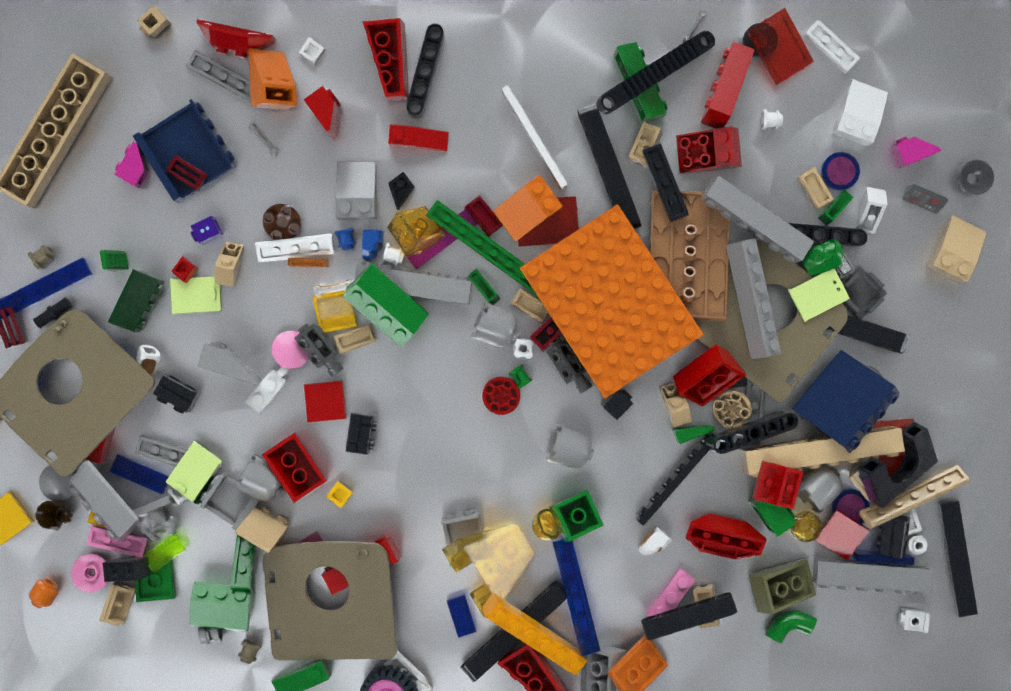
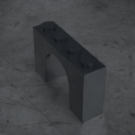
[857,421,938,508]

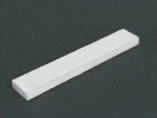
[502,85,568,190]

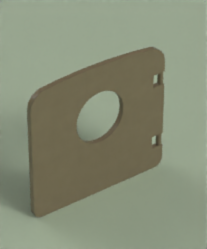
[695,238,848,402]
[0,310,155,477]
[262,541,397,660]

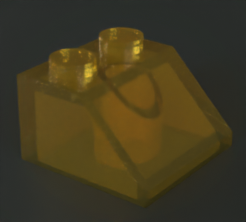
[387,206,445,257]

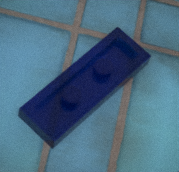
[109,454,169,495]
[851,550,915,565]

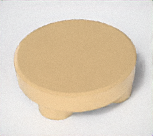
[713,390,752,428]

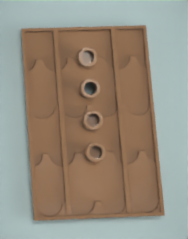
[650,190,730,321]

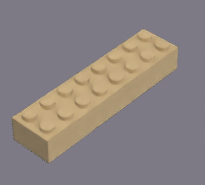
[0,53,112,208]
[739,426,905,478]

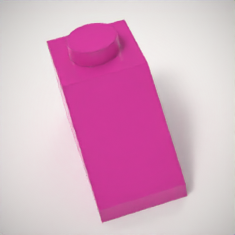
[891,136,941,168]

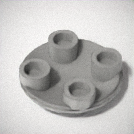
[39,465,75,501]

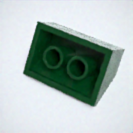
[108,269,164,332]

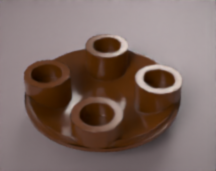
[263,204,301,240]

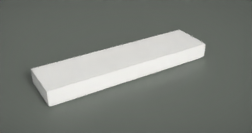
[255,234,335,263]

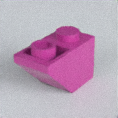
[114,141,149,188]

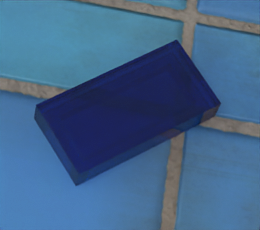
[447,594,477,638]

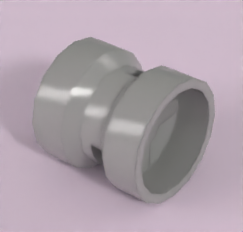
[198,627,223,645]

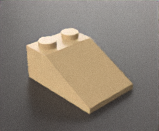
[926,215,987,283]
[235,505,290,553]

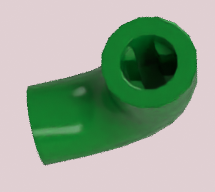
[765,611,817,644]

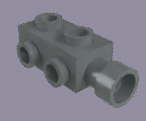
[294,323,344,377]
[546,339,593,394]

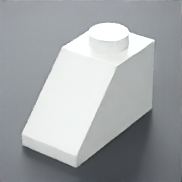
[856,187,887,234]

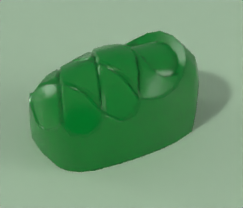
[802,239,844,275]

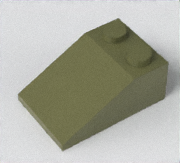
[749,558,816,615]

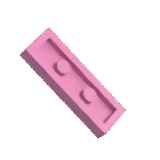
[86,525,149,557]
[646,568,696,617]

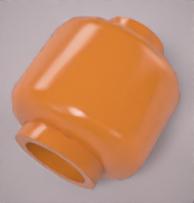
[29,578,59,608]

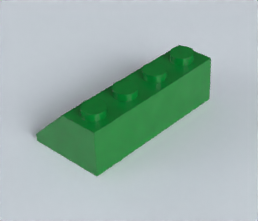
[614,42,668,123]
[343,263,429,347]

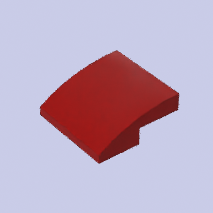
[752,460,804,509]

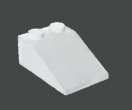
[832,79,888,146]

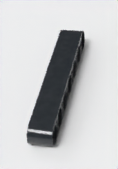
[577,103,642,229]
[460,579,571,682]

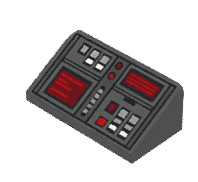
[903,184,949,214]

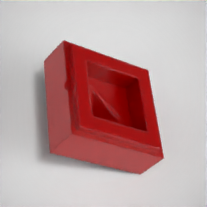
[171,256,198,283]

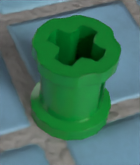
[508,364,532,389]

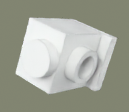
[897,608,930,633]

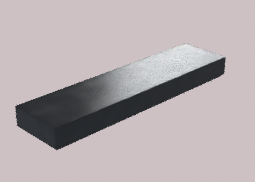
[642,143,689,223]

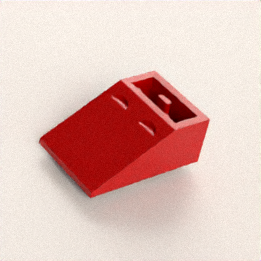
[676,126,742,173]

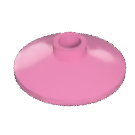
[71,554,107,593]

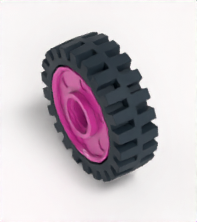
[360,665,418,691]

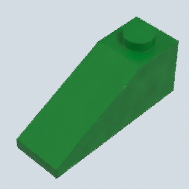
[271,660,332,691]

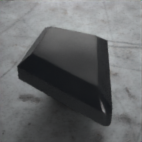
[388,172,415,210]

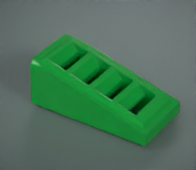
[100,250,129,272]
[672,425,715,444]

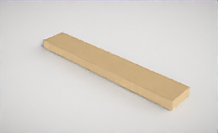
[859,465,970,529]

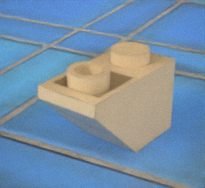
[214,241,244,287]
[659,382,692,428]

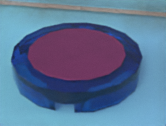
[821,152,860,190]
[831,489,870,524]

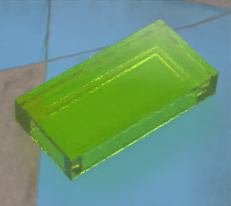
[142,534,187,573]

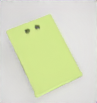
[788,268,850,322]
[170,277,222,315]
[166,441,222,502]

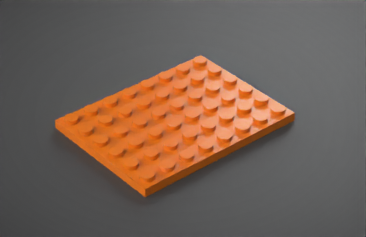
[520,204,704,399]

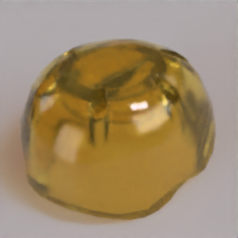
[532,509,560,541]
[790,511,823,542]

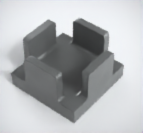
[839,266,887,319]

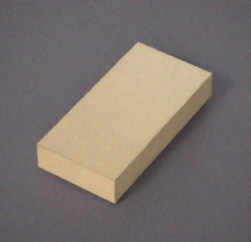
[797,167,834,210]
[510,288,549,324]
[333,323,376,354]

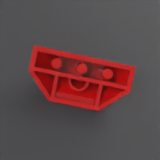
[196,19,276,59]
[686,513,767,560]

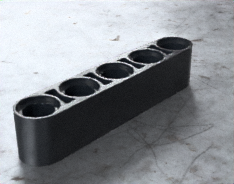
[406,24,444,119]
[788,223,868,248]
[826,315,909,354]
[706,411,798,454]
[641,592,738,640]

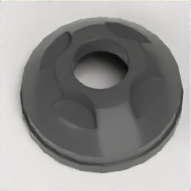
[957,160,994,195]

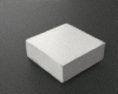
[298,37,325,65]

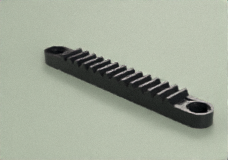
[596,31,715,114]

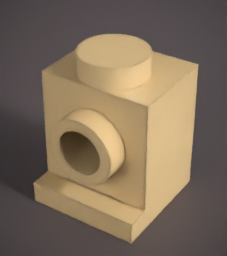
[137,5,172,38]

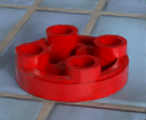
[482,377,520,415]

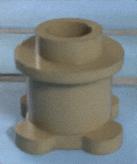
[28,245,55,270]
[238,639,262,664]

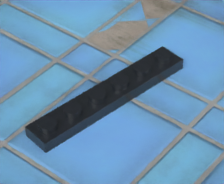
[636,433,714,526]

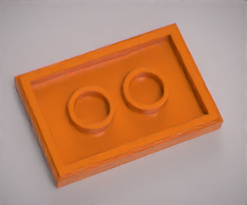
[607,635,668,691]

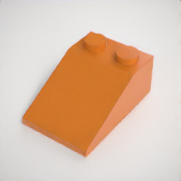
[493,175,563,242]

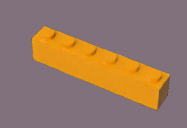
[482,593,587,676]

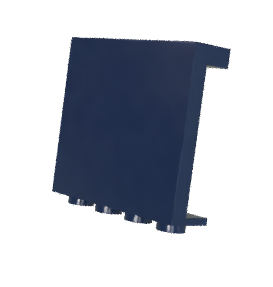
[133,99,236,203]
[792,350,900,453]

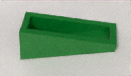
[818,190,854,226]
[468,269,500,305]

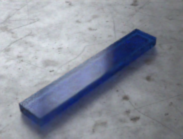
[0,257,93,321]
[553,539,601,656]

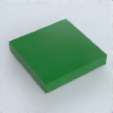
[134,560,176,602]

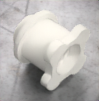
[761,109,783,130]
[381,243,404,267]
[513,338,534,359]
[906,534,928,555]

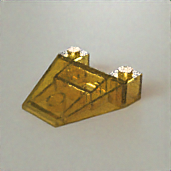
[442,523,535,617]

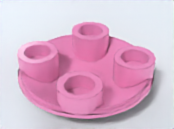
[272,331,309,369]

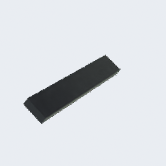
[938,500,978,617]

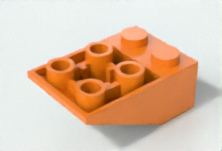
[248,48,297,110]

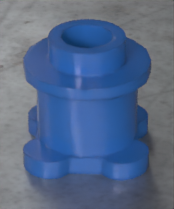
[334,228,357,251]

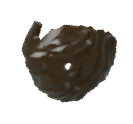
[35,499,73,531]

